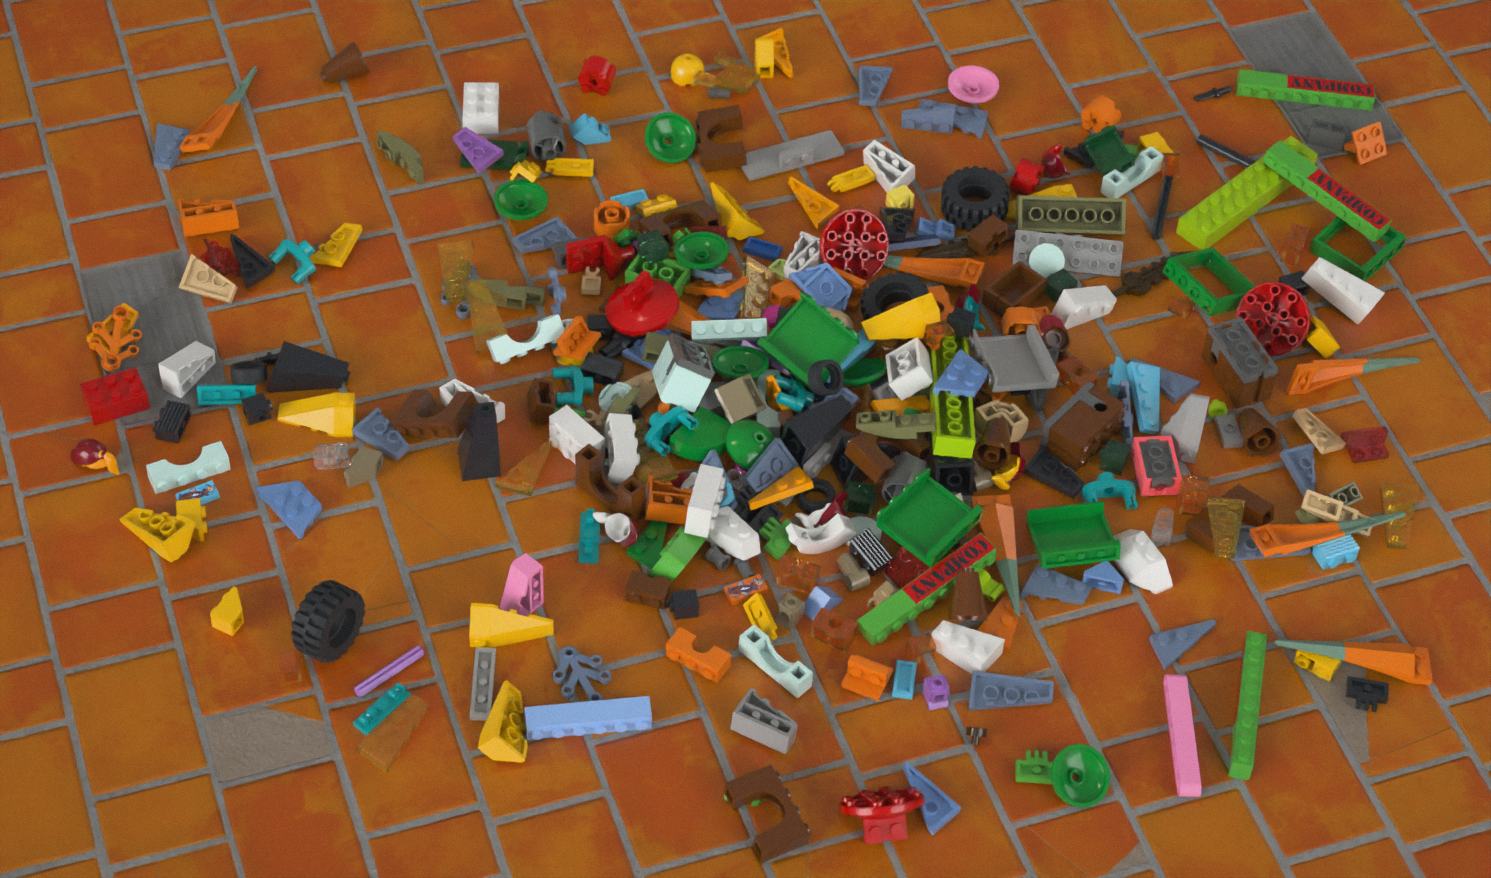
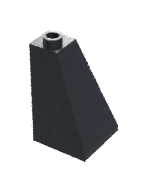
[267,341,351,393]
[781,395,853,470]
[457,402,501,481]
[924,431,975,496]
[830,435,900,490]

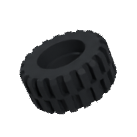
[941,166,1009,232]
[860,272,929,343]
[291,580,365,663]

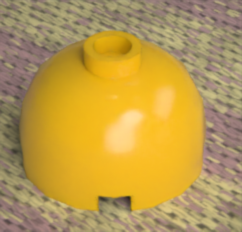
[670,54,705,87]

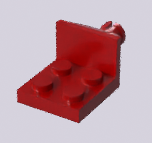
[566,235,635,281]

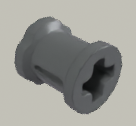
[705,545,731,571]

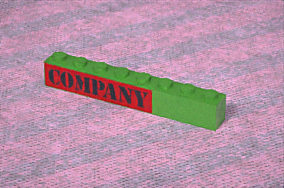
[1236,69,1375,111]
[1263,140,1392,242]
[857,533,996,646]
[1228,631,1267,780]

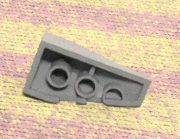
[1160,393,1210,464]

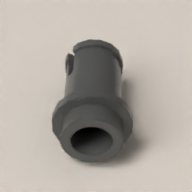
[708,86,730,99]
[734,558,756,579]

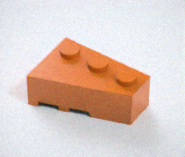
[178,199,239,237]
[645,475,693,524]

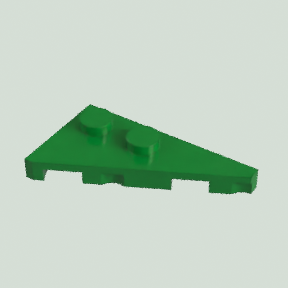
[612,229,642,248]
[626,521,667,569]

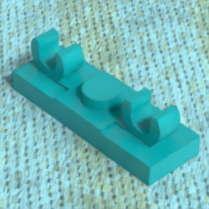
[197,384,256,405]
[578,509,600,564]
[353,682,412,738]

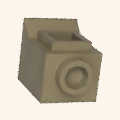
[774,593,805,631]

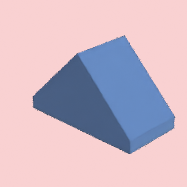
[1082,561,1124,594]
[804,586,843,623]

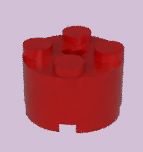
[578,56,616,96]
[1009,157,1045,196]

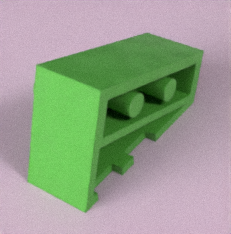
[648,525,707,583]

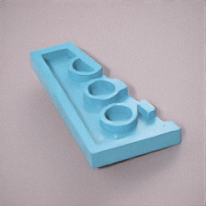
[1127,362,1160,435]

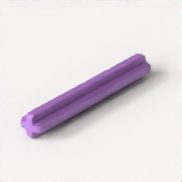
[354,645,424,697]

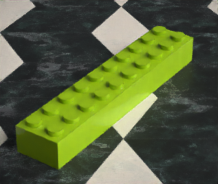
[1176,136,1318,250]
[926,321,976,459]

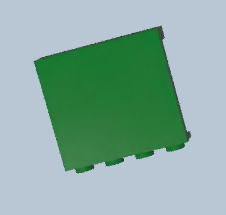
[757,292,860,393]
[876,468,984,567]
[1026,501,1121,569]

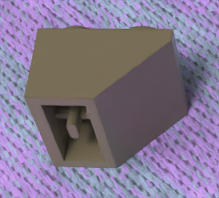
[714,374,767,424]

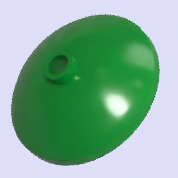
[644,112,696,164]
[494,180,548,220]
[674,232,729,270]
[712,346,769,380]
[843,358,887,389]
[725,419,775,470]
[1051,744,1110,808]

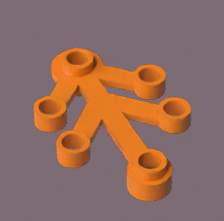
[89,306,142,371]

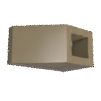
[344,446,383,488]

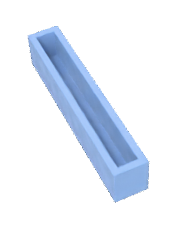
[524,696,652,740]

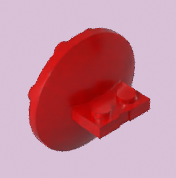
[819,209,889,280]
[605,270,679,337]
[1236,282,1310,356]
[839,786,925,844]

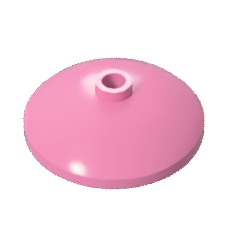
[948,66,999,103]

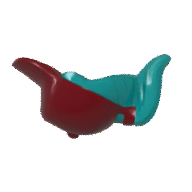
[955,283,986,331]

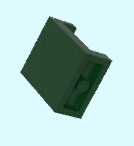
[1084,125,1135,179]

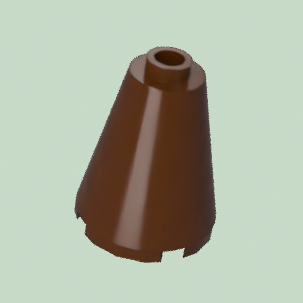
[319,42,370,83]
[1239,408,1281,457]
[973,418,1011,470]
[947,568,988,621]

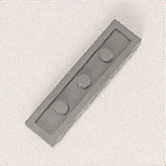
[470,647,496,721]

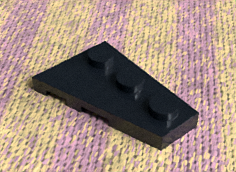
[879,207,915,242]
[1024,445,1084,499]

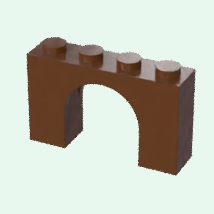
[696,104,747,173]
[638,200,723,251]
[391,390,479,438]
[844,415,932,484]
[575,444,646,522]
[1185,484,1274,558]
[724,765,811,863]

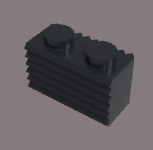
[581,352,624,386]
[153,400,191,443]
[849,528,893,576]

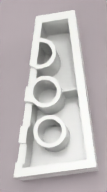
[1301,257,1385,325]

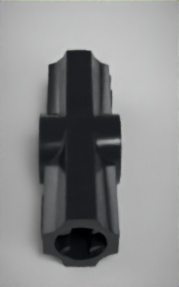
[598,331,647,359]

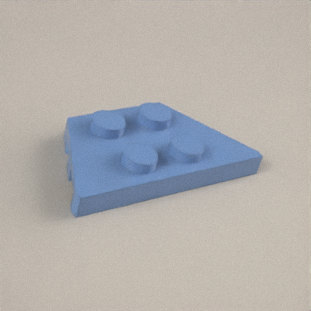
[788,262,853,313]
[697,276,751,320]
[933,349,989,397]
[256,481,322,539]

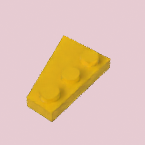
[309,223,363,267]

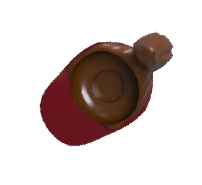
[1040,315,1071,363]

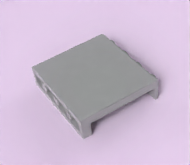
[968,325,1059,392]

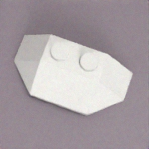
[1113,529,1173,594]

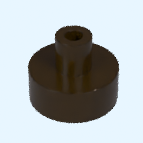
[966,726,987,745]

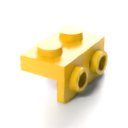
[510,160,542,183]
[635,194,677,218]

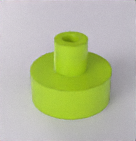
[1208,399,1228,419]

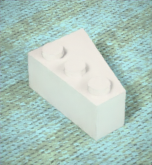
[783,231,823,290]
[439,379,505,423]

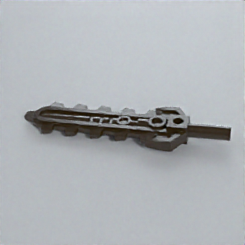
[914,234,1015,259]
[1111,251,1191,297]

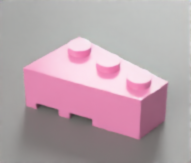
[499,553,544,616]

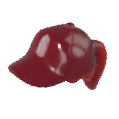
[1041,143,1071,178]

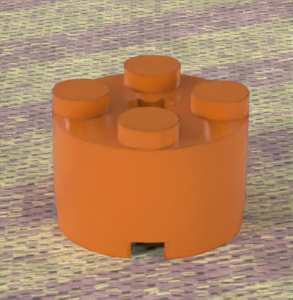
[1081,96,1121,133]
[594,200,630,239]
[1001,307,1041,336]

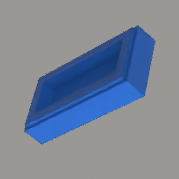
[743,236,783,262]

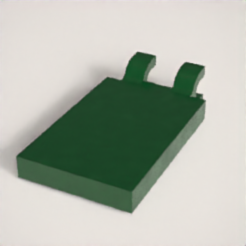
[460,139,529,171]

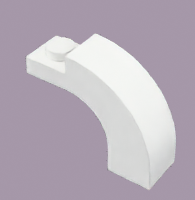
[786,513,857,554]

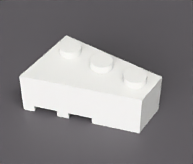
[863,140,915,193]
[1051,285,1117,329]
[158,341,216,398]
[605,413,640,484]
[706,505,761,561]
[929,620,1005,674]

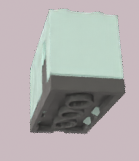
[652,332,715,413]

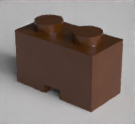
[968,214,1009,257]
[527,378,555,424]
[625,570,671,609]

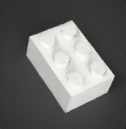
[463,82,499,134]
[886,337,933,401]
[549,405,605,464]
[684,464,726,538]

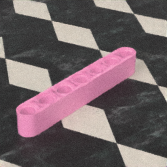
[1164,674,1201,797]

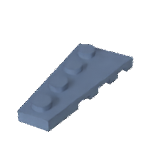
[919,99,989,139]
[1230,524,1311,561]
[968,671,1054,711]

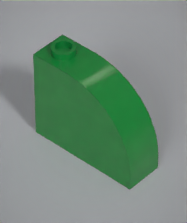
[669,406,732,461]

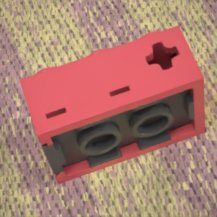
[1130,436,1182,496]

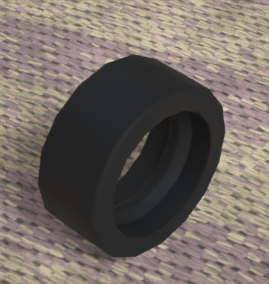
[808,359,844,396]
[230,361,267,384]
[798,478,835,514]

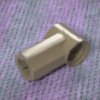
[972,456,994,492]
[836,553,871,592]

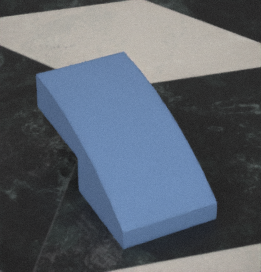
[916,217,955,240]

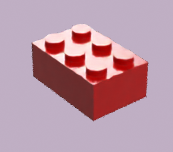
[80,367,150,426]

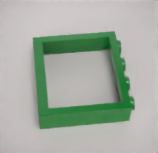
[1309,217,1407,282]
[1162,247,1256,317]

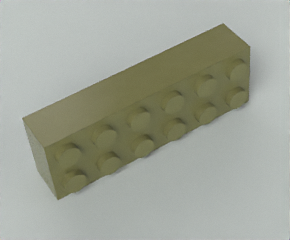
[1015,195,1126,236]

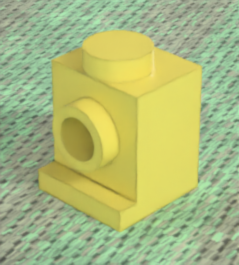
[885,184,915,209]

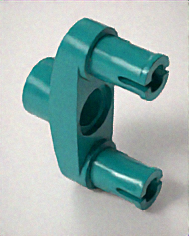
[268,239,317,285]
[552,365,593,406]
[774,374,814,413]
[644,406,699,457]
[1082,472,1138,510]

